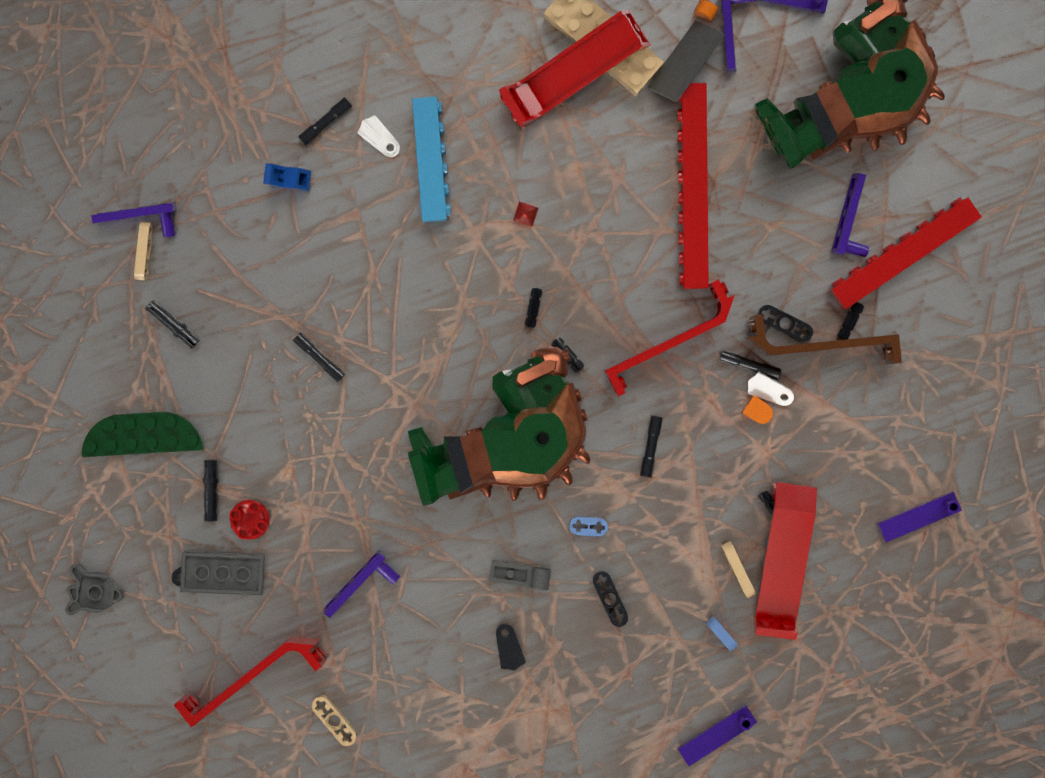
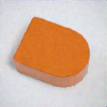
[693,0,719,23]
[742,396,773,424]

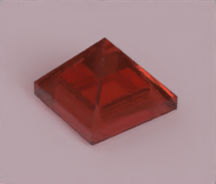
[513,201,539,227]

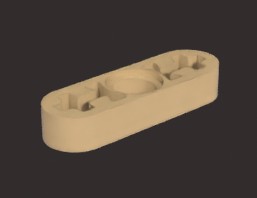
[134,221,153,281]
[721,541,756,598]
[312,695,357,746]

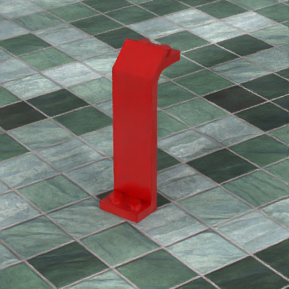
[498,10,651,128]
[604,279,735,397]
[753,482,817,640]
[174,636,326,728]

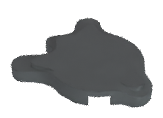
[65,564,123,615]

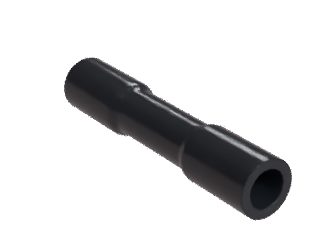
[298,97,352,145]
[293,332,345,383]
[719,350,781,380]
[640,415,663,478]

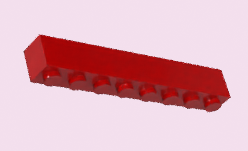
[829,197,982,310]

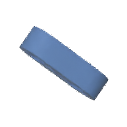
[569,516,608,537]
[706,616,738,652]

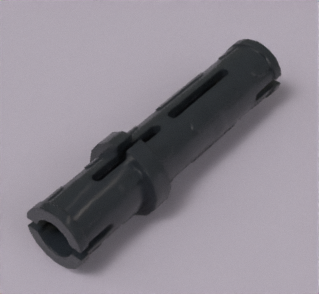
[145,300,200,349]
[202,460,219,522]

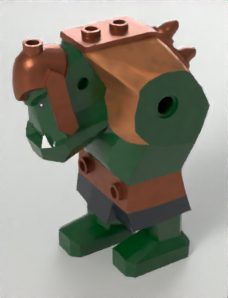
[754,0,945,169]
[408,347,590,506]

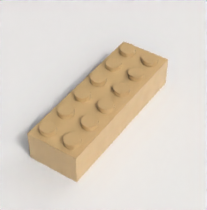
[544,0,664,97]

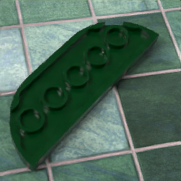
[82,412,204,457]

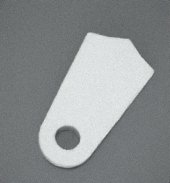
[357,115,400,158]
[748,372,794,406]

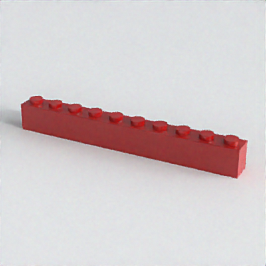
[677,83,709,290]

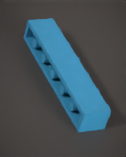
[412,96,451,223]

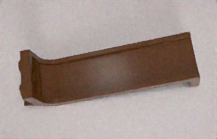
[745,315,902,364]

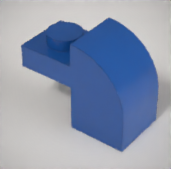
[263,163,311,191]

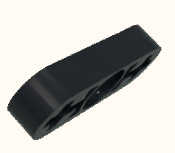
[757,305,813,342]
[593,571,628,627]

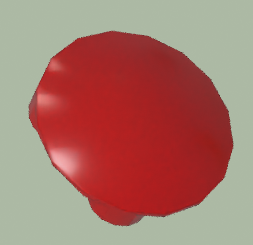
[229,499,270,540]

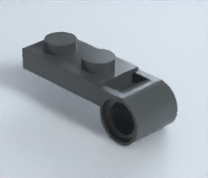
[489,560,551,590]

